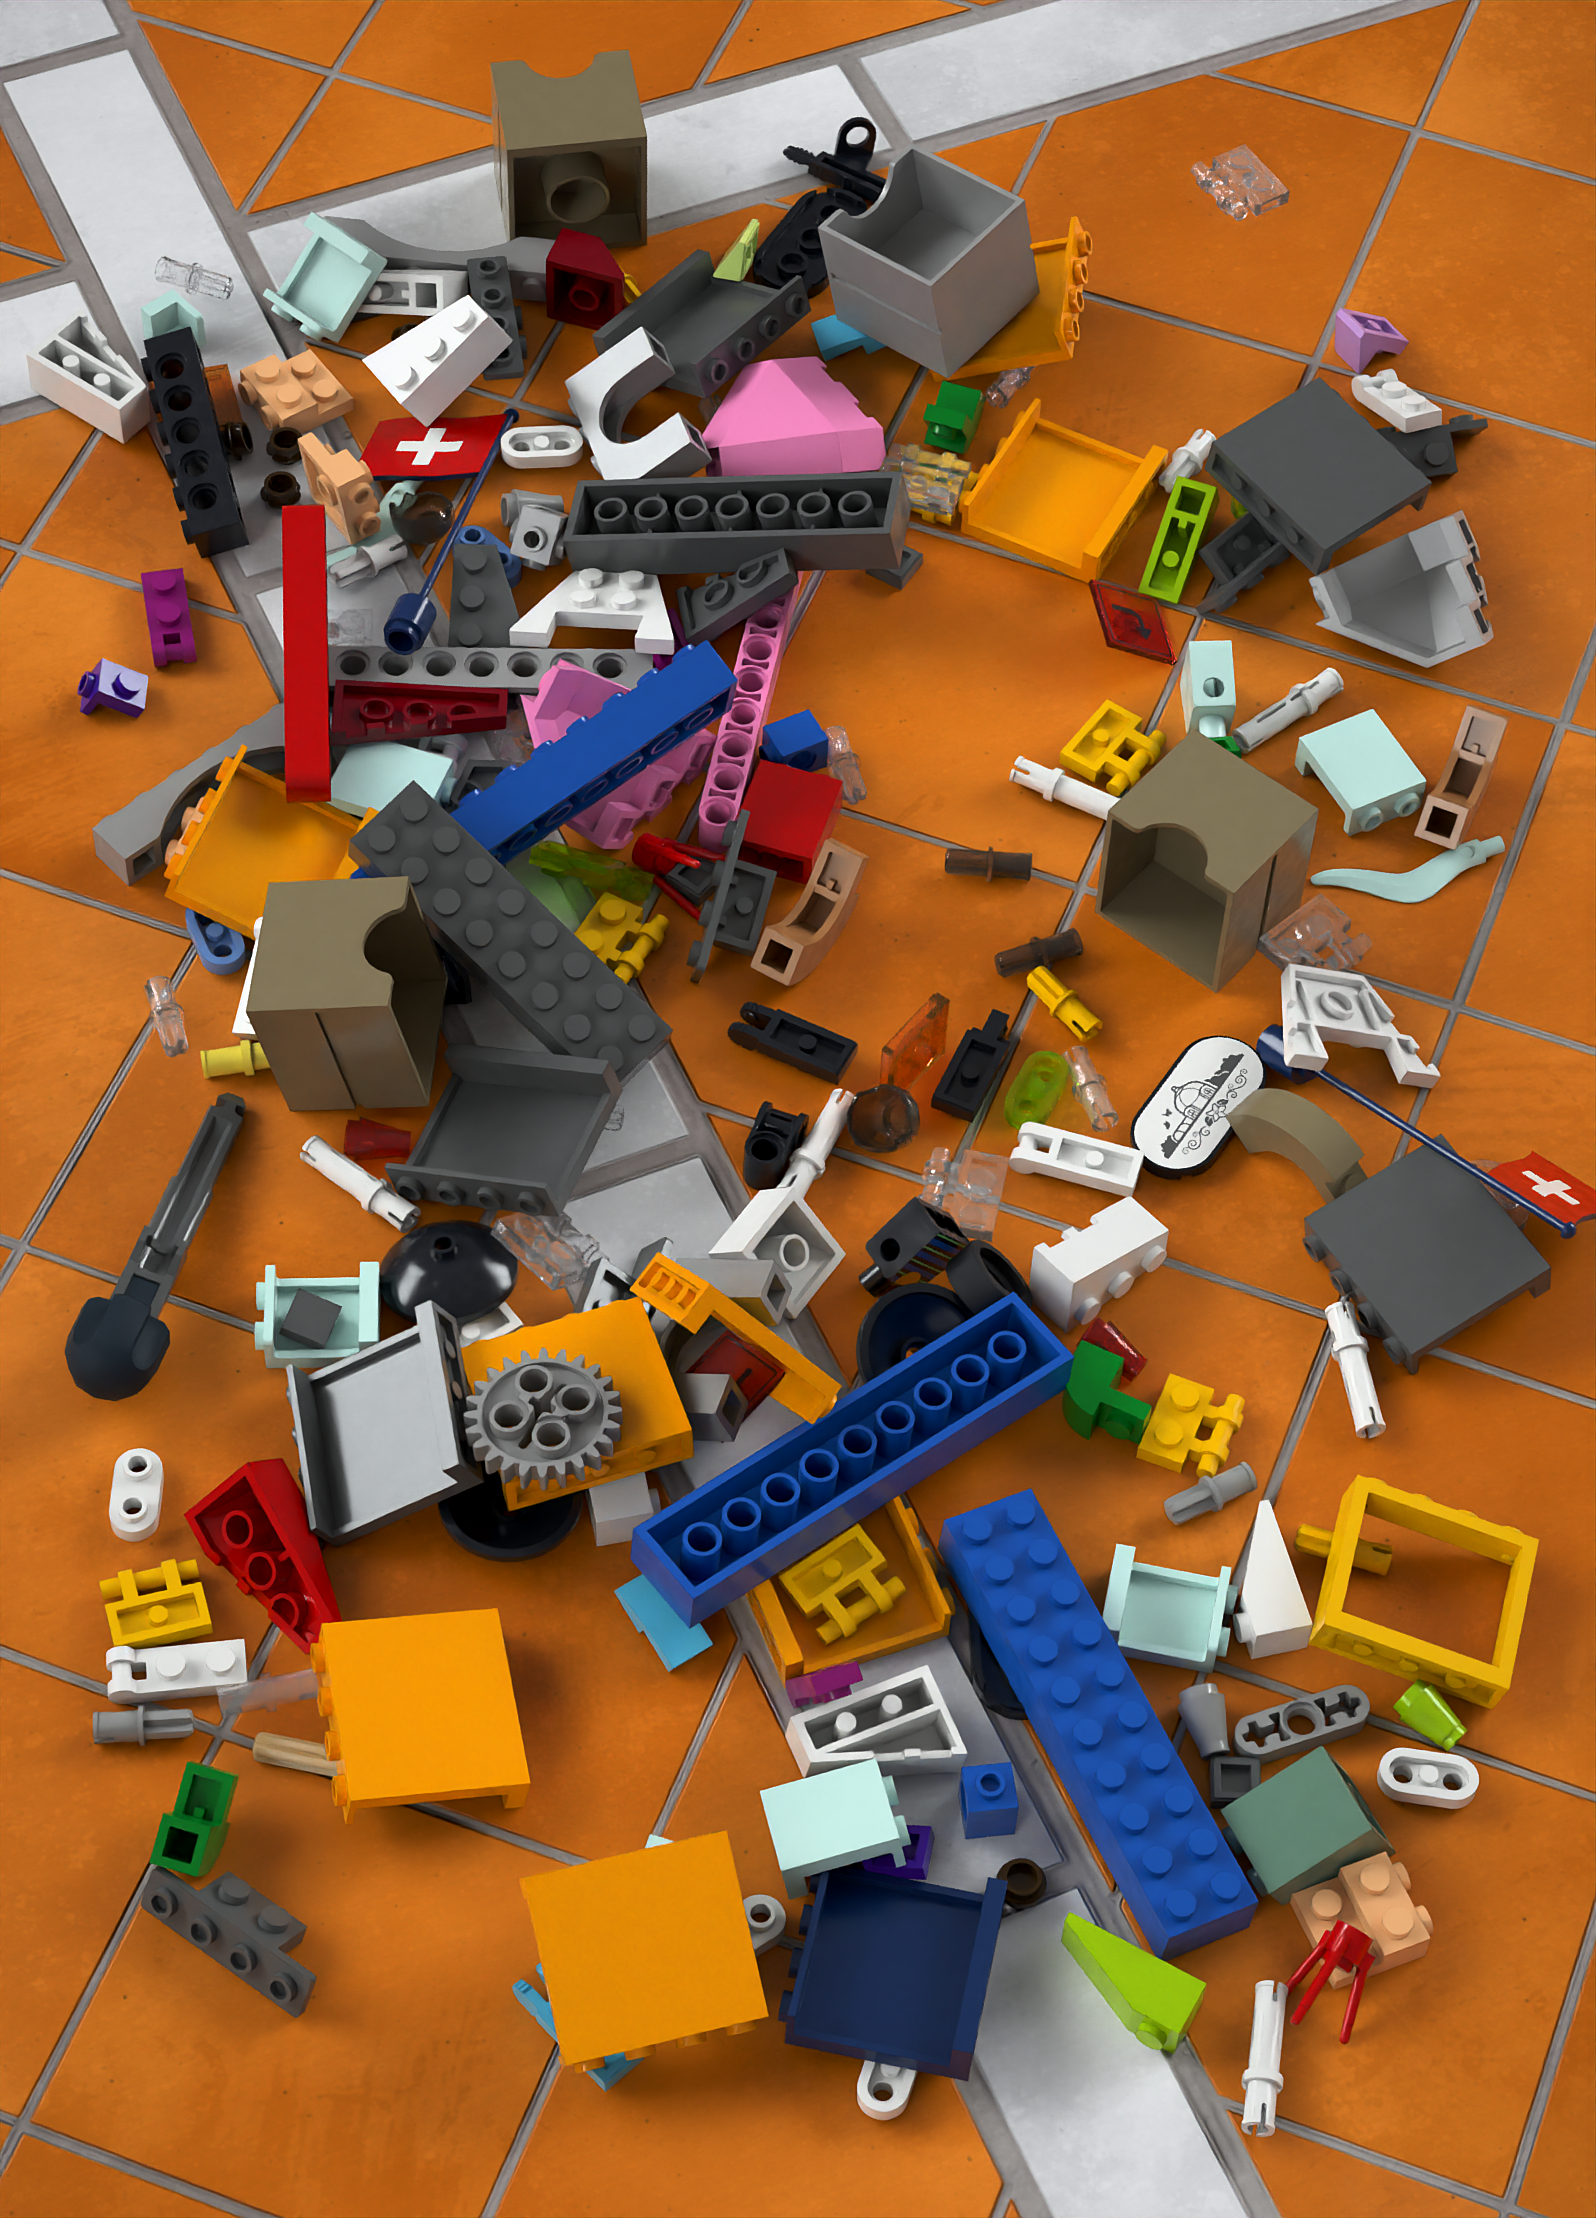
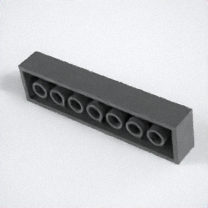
[563,471,911,574]
[348,780,673,1088]

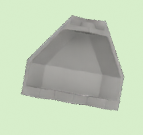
[1308,510,1494,668]

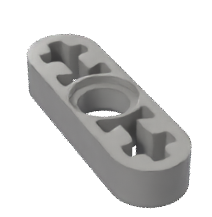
[1232,1685,1370,1765]

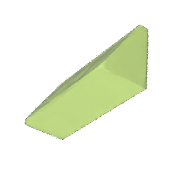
[713,219,760,282]

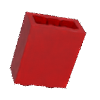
[735,759,843,885]

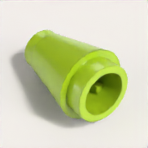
[1393,1679,1467,1752]

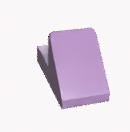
[1335,308,1409,374]

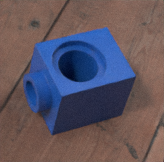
[759,709,829,772]
[958,1762,1019,1839]

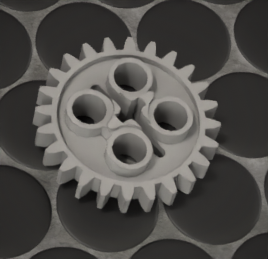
[464,1348,623,1491]

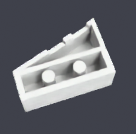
[362,295,513,427]
[1029,1196,1169,1333]

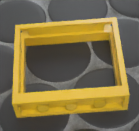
[1308,1475,1539,1709]

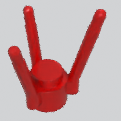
[632,832,725,921]
[1285,1920,1376,2044]

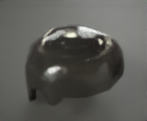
[389,491,455,546]
[847,1084,920,1153]

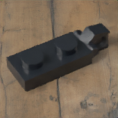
[931,1009,1010,1123]

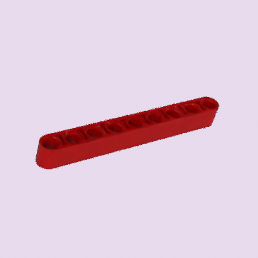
[282,504,331,803]

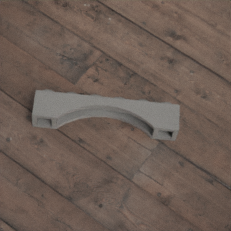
[324,216,556,302]
[92,702,332,886]

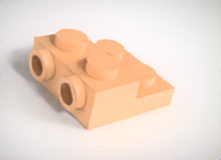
[238,349,354,435]
[297,432,381,545]
[1290,1852,1433,1990]

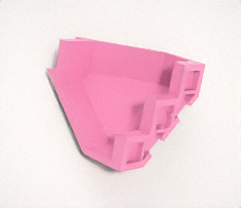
[702,356,888,477]
[520,659,717,849]

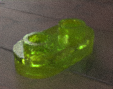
[1004,1051,1069,1130]

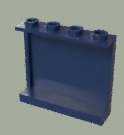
[778,1866,1008,2081]

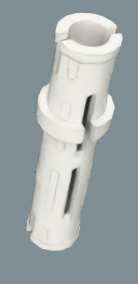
[1231,668,1344,754]
[1009,755,1120,821]
[776,1088,859,1199]
[300,1135,421,1233]
[1325,1301,1386,1438]
[1241,1980,1288,2137]

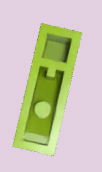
[1138,476,1220,606]
[1061,1912,1207,2054]

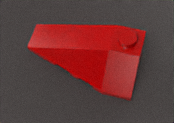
[183,1458,343,1655]

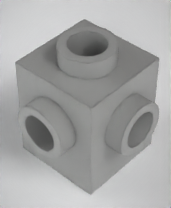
[509,504,569,571]

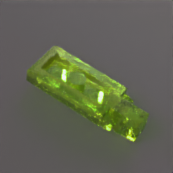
[529,840,654,902]

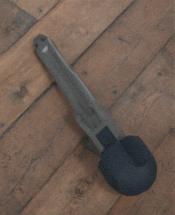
[65,1093,246,1401]

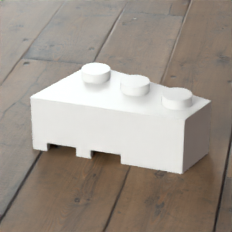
[26,308,151,444]
[785,1665,968,1778]

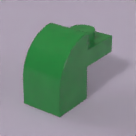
[923,381,986,454]
[1062,1340,1152,1444]
[149,1761,239,1877]

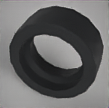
[946,1239,1033,1315]

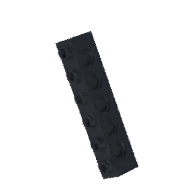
[141,327,249,558]

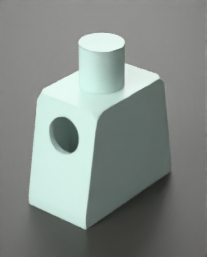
[1180,640,1236,738]

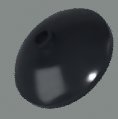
[379,1220,519,1325]
[856,1283,975,1384]
[438,1460,583,1562]

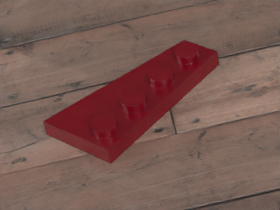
[330,679,508,746]

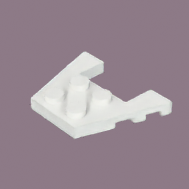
[509,568,674,655]
[1281,963,1441,1088]

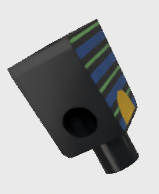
[858,1197,970,1297]

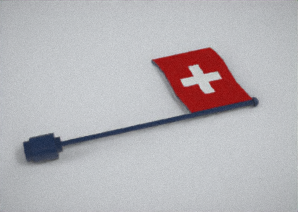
[359,408,519,655]
[1256,1024,1596,1239]

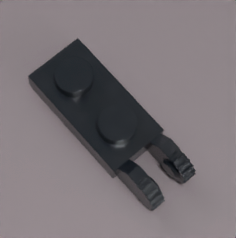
[727,1001,858,1085]

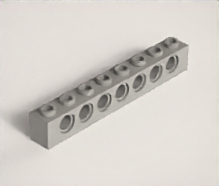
[328,645,653,715]

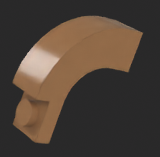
[1414,704,1510,850]
[750,838,870,986]

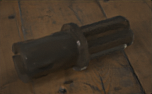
[944,846,1032,882]
[994,928,1083,978]

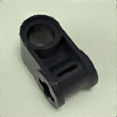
[743,1101,809,1190]

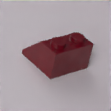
[546,228,625,331]

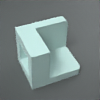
[141,289,206,348]

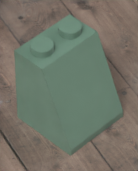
[1220,1745,1396,1906]

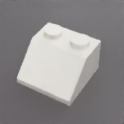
[708,1187,846,1319]

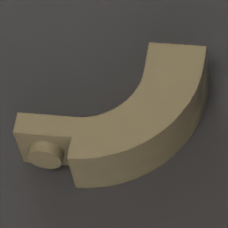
[1225,1088,1368,1204]

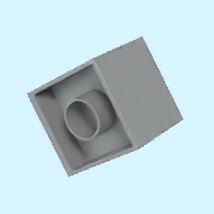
[818,143,1040,378]

